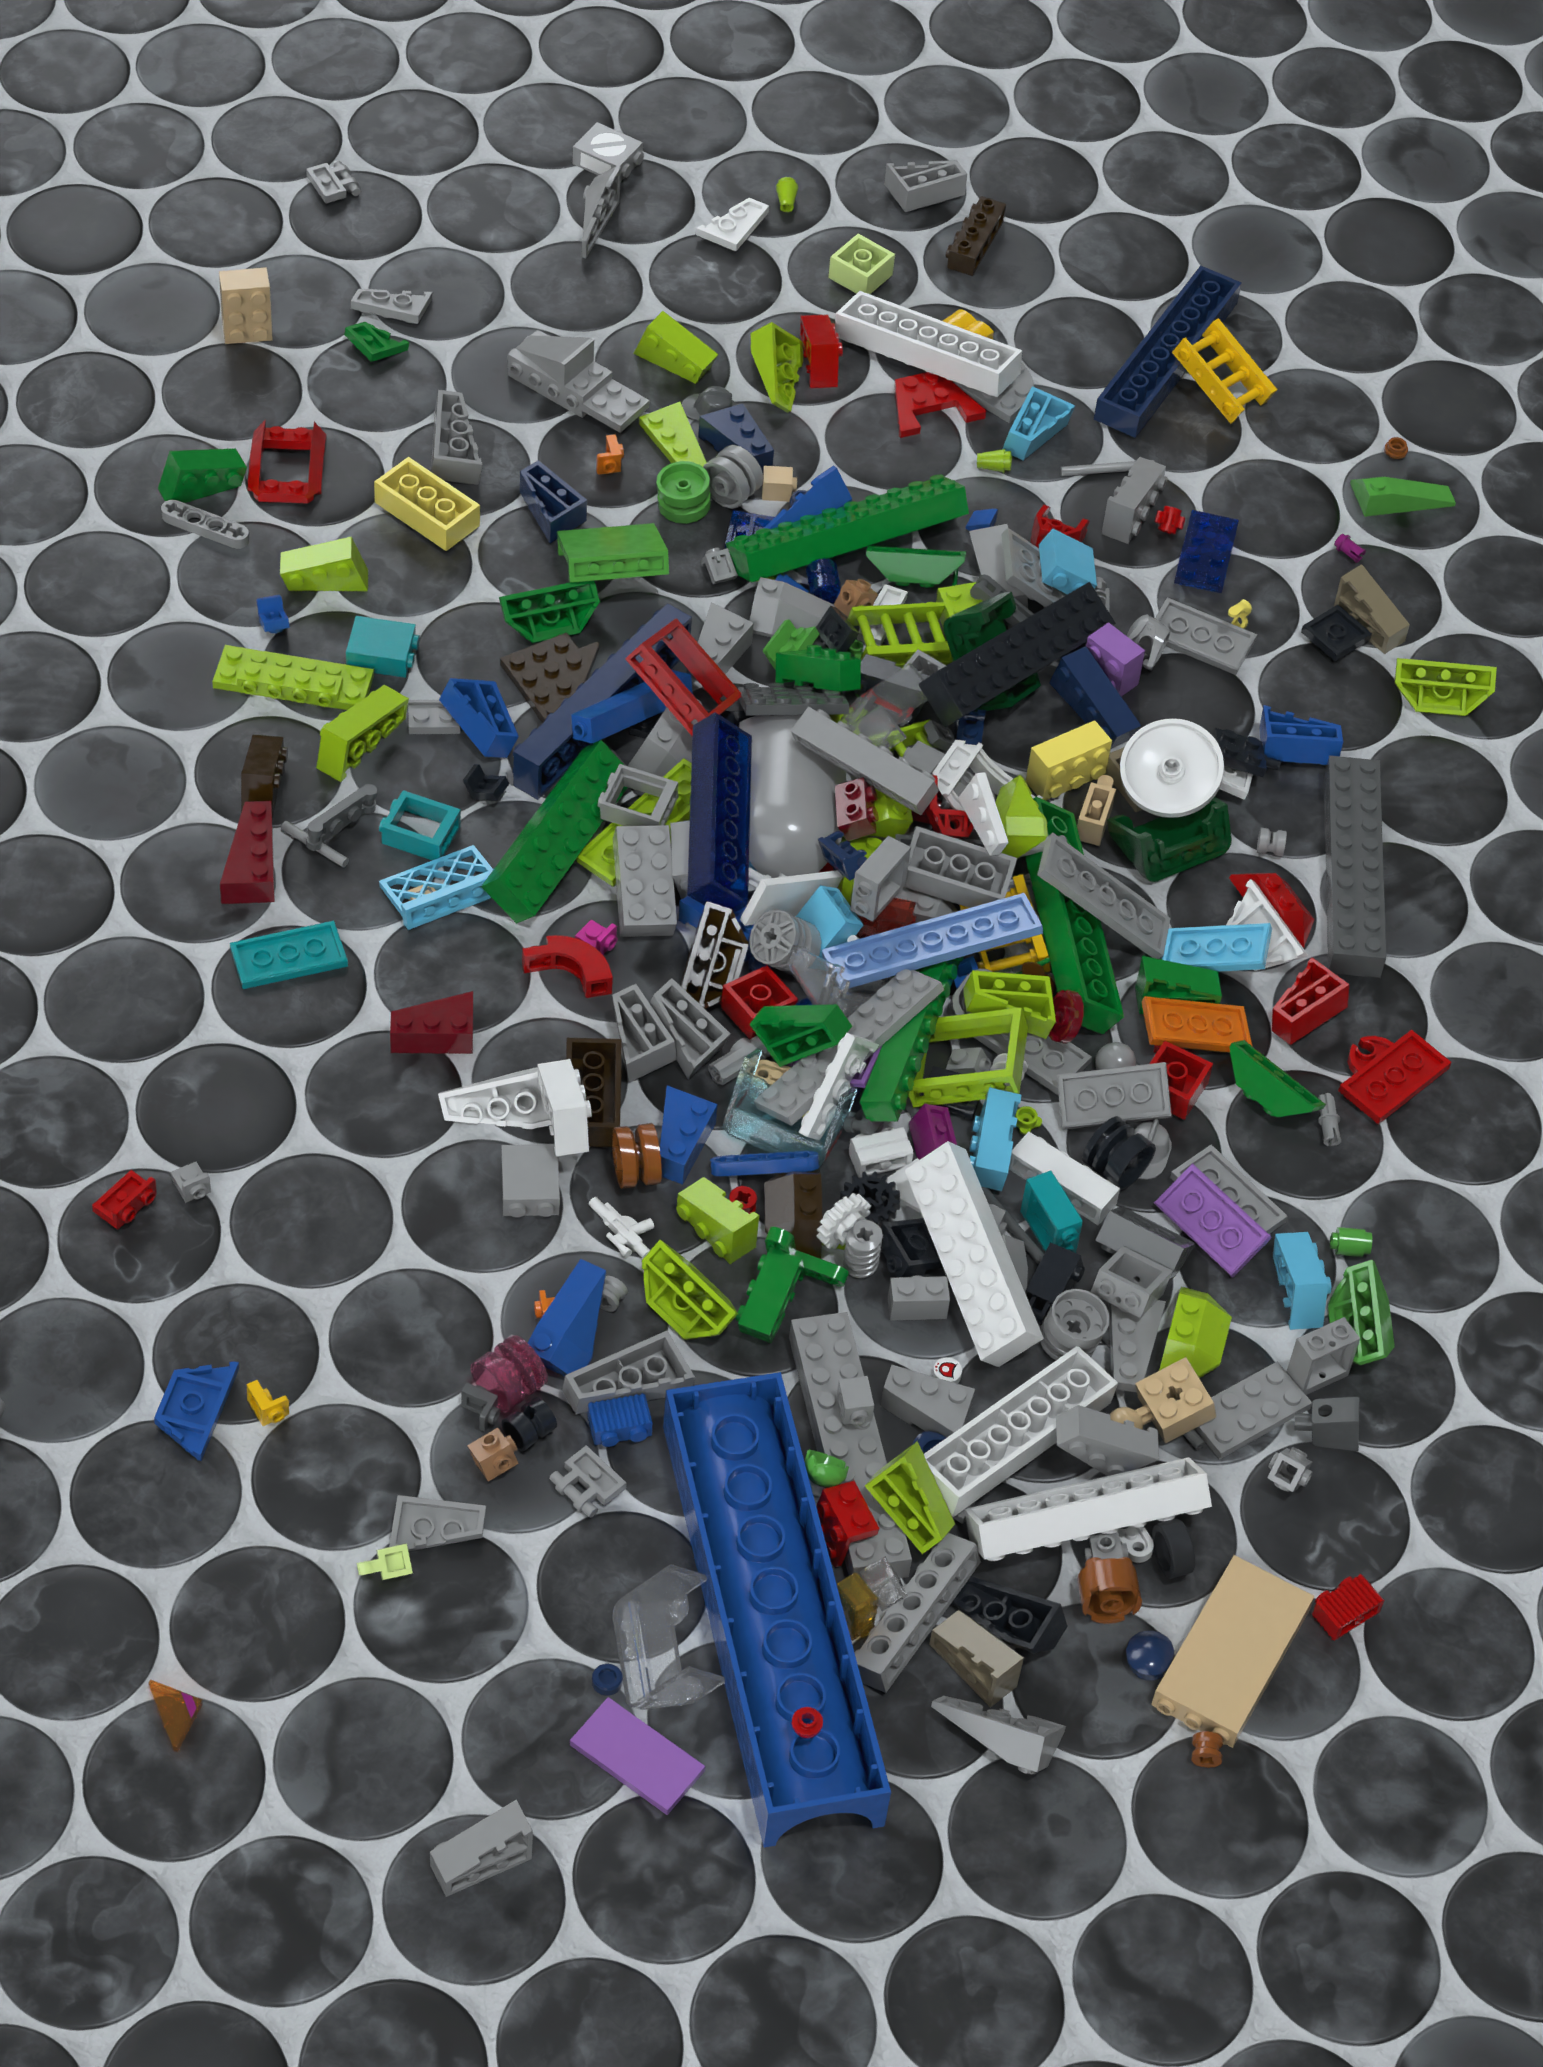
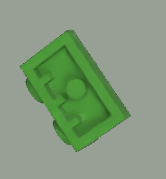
[763,619,820,670]

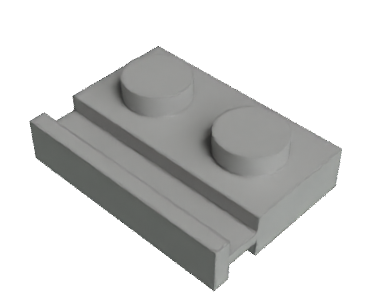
[408,700,460,734]

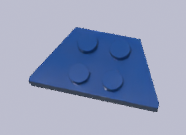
[154,1361,239,1461]

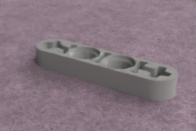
[161,500,249,549]

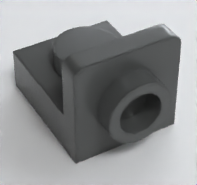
[924,720,955,754]

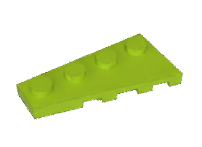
[639,402,707,467]

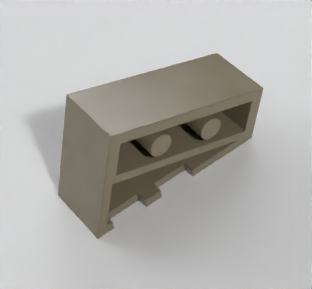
[929,1610,1024,1708]

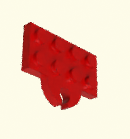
[1339,1029,1452,1124]

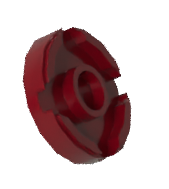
[1048,990,1084,1044]

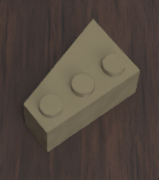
[1334,564,1410,654]

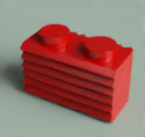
[1312,1574,1385,1641]

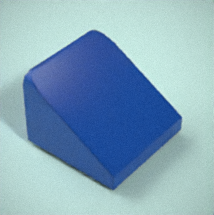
[965,509,998,531]

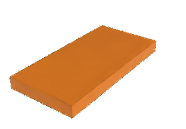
[1141,996,1252,1052]

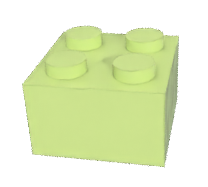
[828,234,895,294]

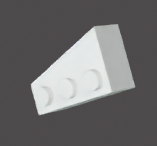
[537,1059,592,1157]

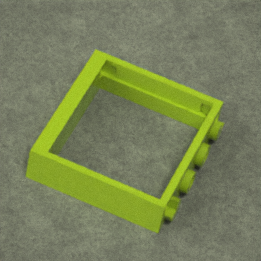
[908,1007,1028,1108]

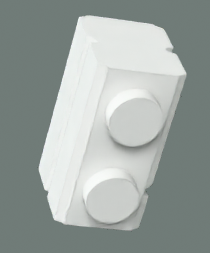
[849,1127,913,1178]

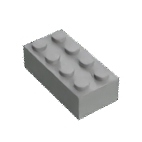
[613,825,677,937]
[904,826,1017,908]

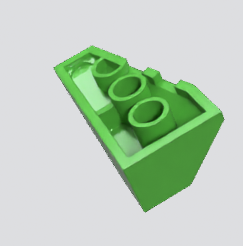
[1350,477,1456,517]

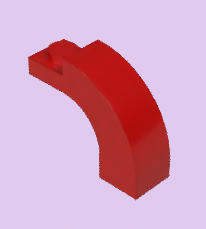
[522,935,613,998]

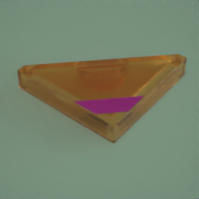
[148,1679,203,1752]

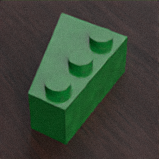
[158,448,247,503]
[776,645,861,691]
[1135,956,1222,1014]
[750,1004,852,1067]
[736,1247,805,1344]

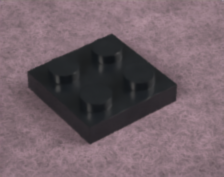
[1301,605,1372,661]

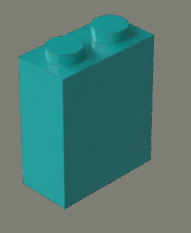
[346,616,420,678]

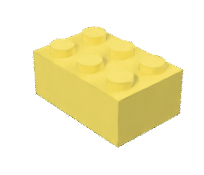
[1026,720,1112,801]

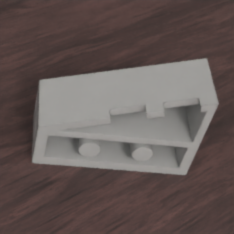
[881,1365,975,1437]
[430,1799,533,1897]

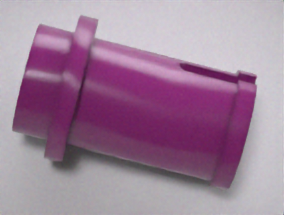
[1334,534,1366,563]

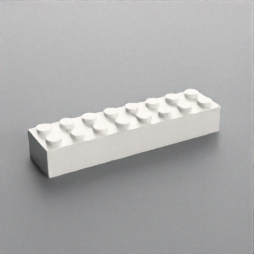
[835,291,1022,397]
[905,1141,1044,1367]
[924,1346,1118,1518]
[964,1457,1212,1561]

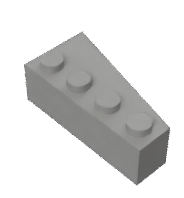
[431,390,482,485]
[1101,457,1167,544]

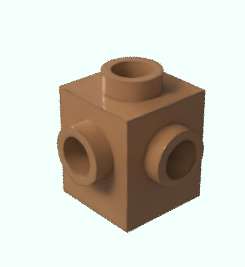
[834,579,878,617]
[467,1428,519,1482]

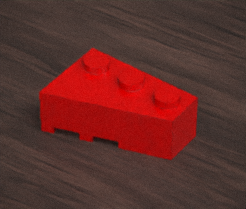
[800,315,843,388]

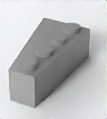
[562,1330,695,1414]

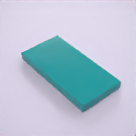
[230,921,348,989]

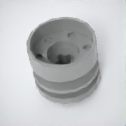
[749,910,822,975]
[1040,1289,1110,1360]

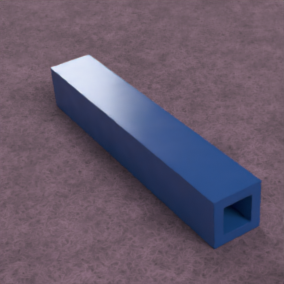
[571,670,692,743]

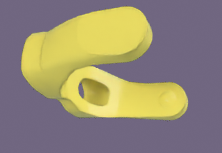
[1228,599,1252,629]

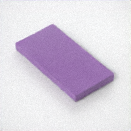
[1154,1163,1272,1278]
[570,1697,705,1815]

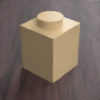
[762,466,797,502]

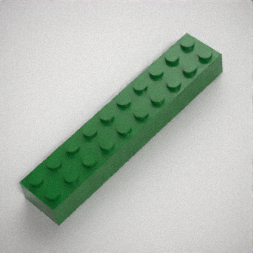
[726,474,969,582]
[1025,797,1124,1034]

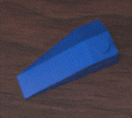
[763,465,852,529]
[524,1259,606,1377]

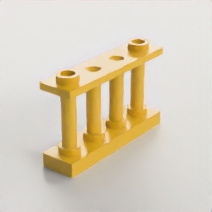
[1172,318,1278,424]
[959,874,1051,972]

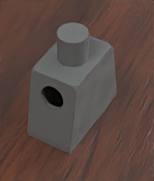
[1295,1397,1360,1451]

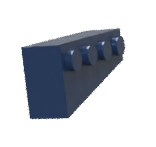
[1049,646,1141,749]

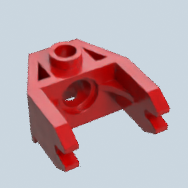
[1030,504,1090,548]
[925,775,974,839]

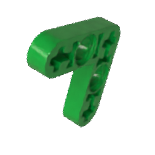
[765,1227,849,1287]

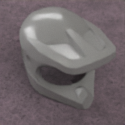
[1127,614,1170,670]

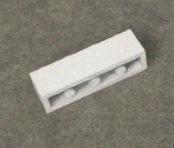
[1009,1132,1120,1225]

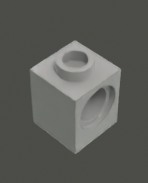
[837,1376,874,1425]

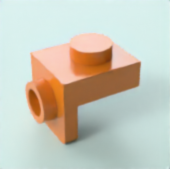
[596,434,624,474]

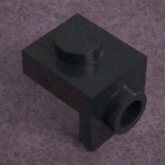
[463,764,509,801]

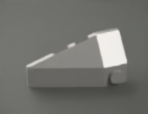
[749,577,848,638]

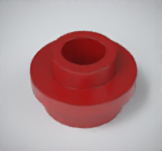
[792,1707,823,1738]

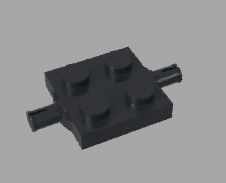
[1212,728,1281,777]

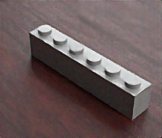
[791,706,939,815]

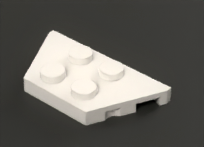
[1226,879,1308,971]

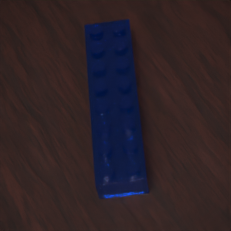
[687,712,752,913]

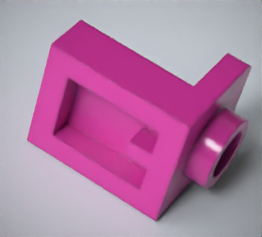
[575,920,618,955]

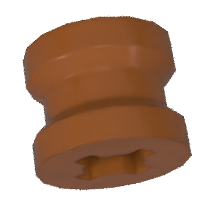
[1191,1731,1223,1768]

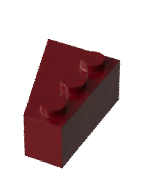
[390,991,473,1054]

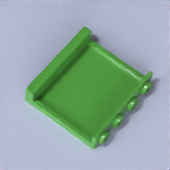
[557,523,669,582]

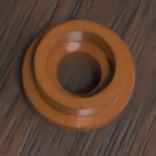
[1384,437,1408,459]

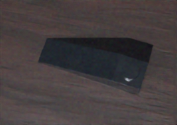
[952,1576,1068,1653]

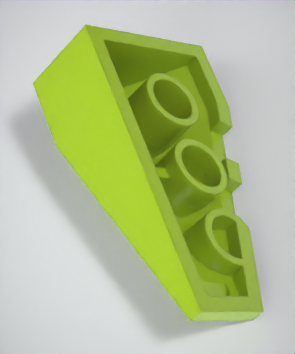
[750,322,803,413]
[995,775,1048,858]

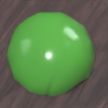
[804,1449,849,1487]

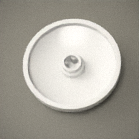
[1120,719,1224,817]

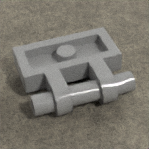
[306,161,361,203]
[549,1445,626,1518]

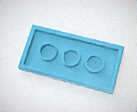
[1162,923,1272,971]

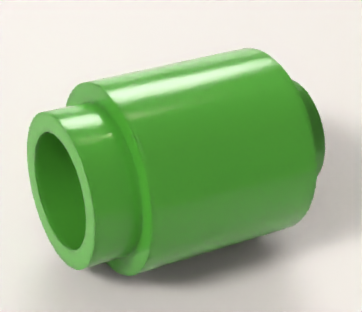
[1330,1227,1372,1257]

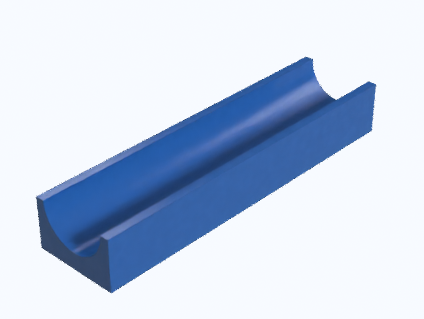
[663,1372,891,1848]

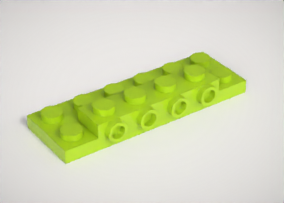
[212,645,374,710]
[576,758,722,887]

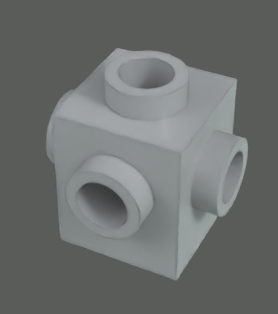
[1267,1447,1313,1492]
[1085,1532,1128,1561]

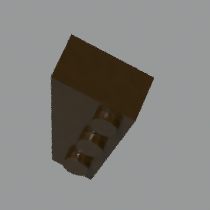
[241,734,288,821]

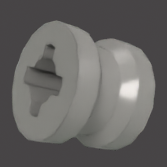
[600,1276,628,1312]

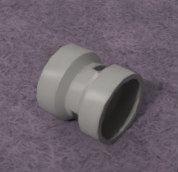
[1257,827,1287,856]

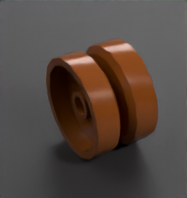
[612,1123,662,1189]

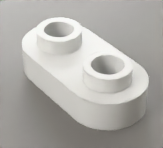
[1117,1526,1154,1563]

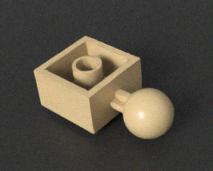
[1109,1357,1216,1444]

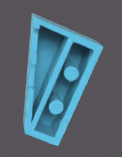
[969,1087,1021,1191]

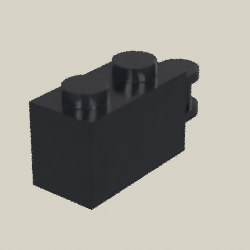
[1026,1242,1085,1326]

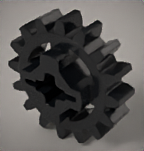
[840,1171,900,1225]

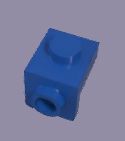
[256,595,290,633]

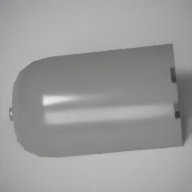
[734,715,846,878]

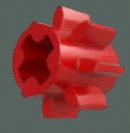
[1155,506,1185,534]

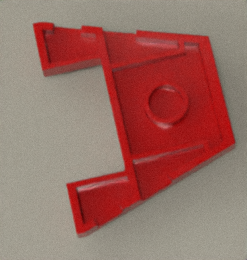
[894,372,986,438]

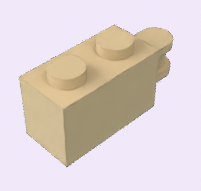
[1077,775,1116,846]

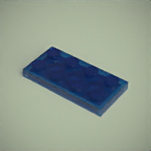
[1174,510,1239,593]

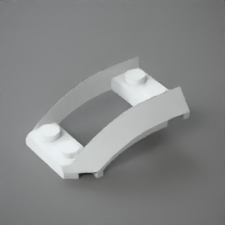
[932,740,1043,829]

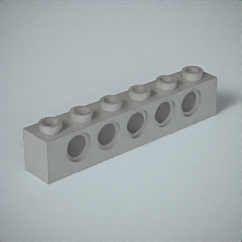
[854,1533,981,1693]

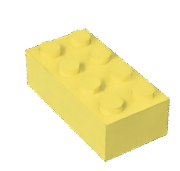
[374,457,480,551]

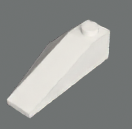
[438,1067,552,1129]

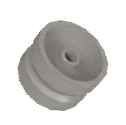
[703,445,763,509]

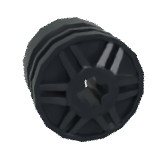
[1082,1116,1156,1191]

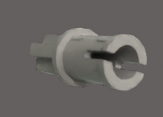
[1318,1093,1341,1146]

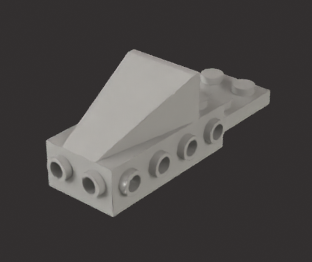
[507,330,650,432]

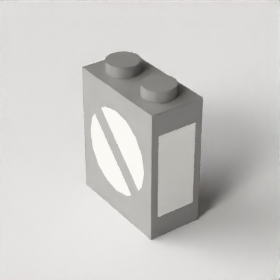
[572,122,644,182]

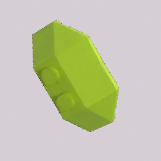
[1395,658,1497,716]
[642,1240,738,1340]
[1159,1287,1232,1378]

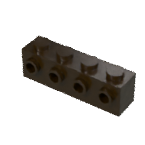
[946,196,1006,276]

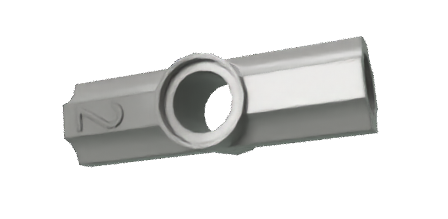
[708,1036,771,1085]

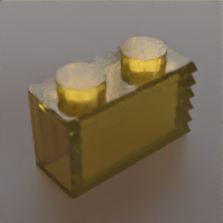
[837,1573,879,1641]

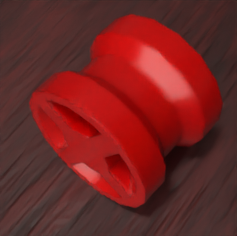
[729,1186,757,1214]

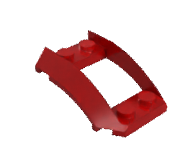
[248,419,327,504]

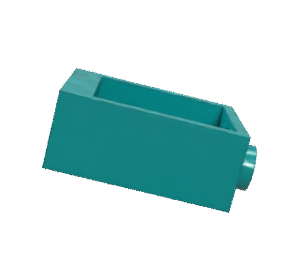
[379,790,461,860]
[1020,1170,1083,1253]

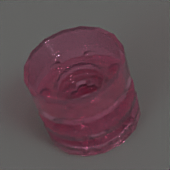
[471,1335,548,1413]

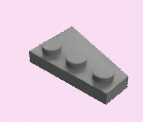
[351,289,432,324]
[389,1495,487,1551]

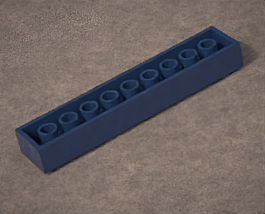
[1093,265,1242,438]
[512,603,692,800]

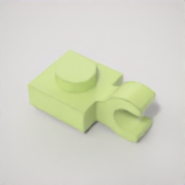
[356,1544,413,1580]

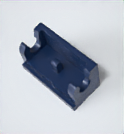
[818,831,867,881]

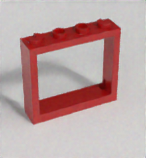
[625,618,742,737]

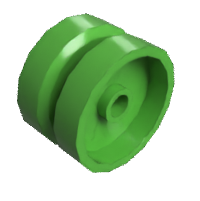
[656,461,711,524]

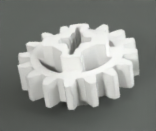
[817,1193,871,1249]

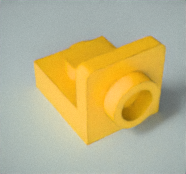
[247,1380,289,1426]

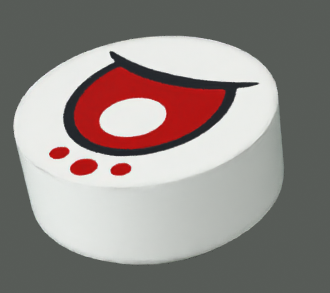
[933,1357,962,1384]

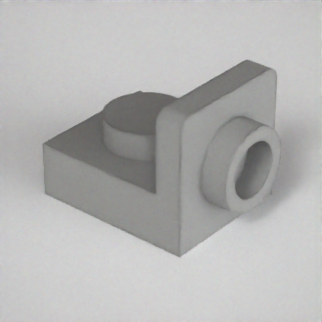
[700,548,738,584]
[171,1162,211,1203]

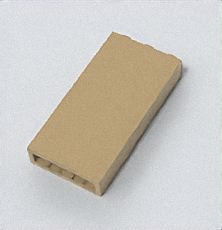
[1151,1555,1314,1748]

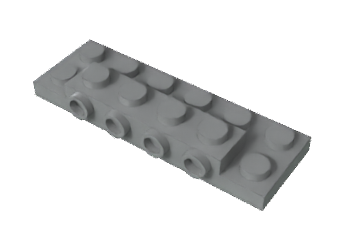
[1038,833,1171,959]

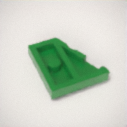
[344,322,409,362]

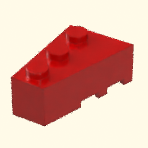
[1271,957,1349,1045]

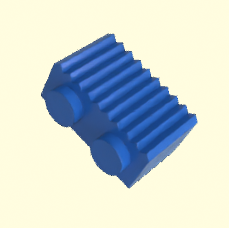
[587,1393,653,1447]

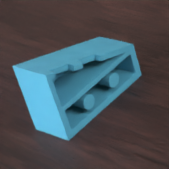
[1002,386,1075,460]
[1273,1232,1332,1330]

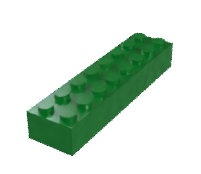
[481,740,628,924]

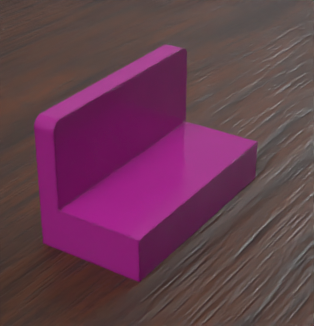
[909,1103,957,1160]

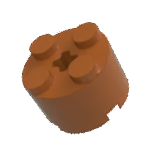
[1077,1557,1142,1624]

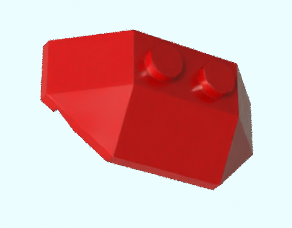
[1229,873,1314,948]

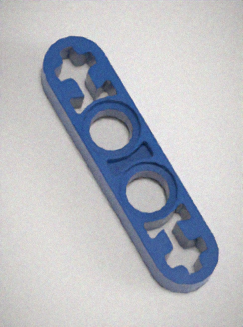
[710,1151,819,1176]

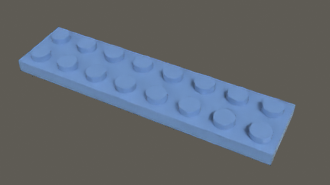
[822,893,1043,991]

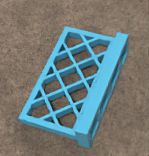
[379,845,493,930]

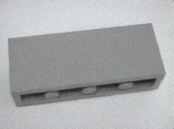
[969,524,1028,609]

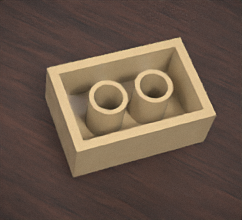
[219,267,272,344]

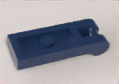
[956,709,986,769]

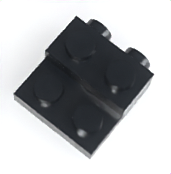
[880,1218,943,1278]

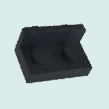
[816,605,859,658]

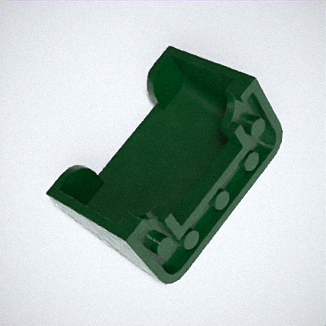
[943,592,1041,711]
[1107,797,1232,882]

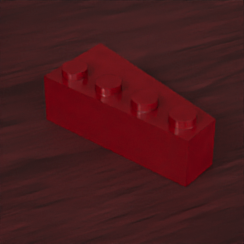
[220,801,275,904]

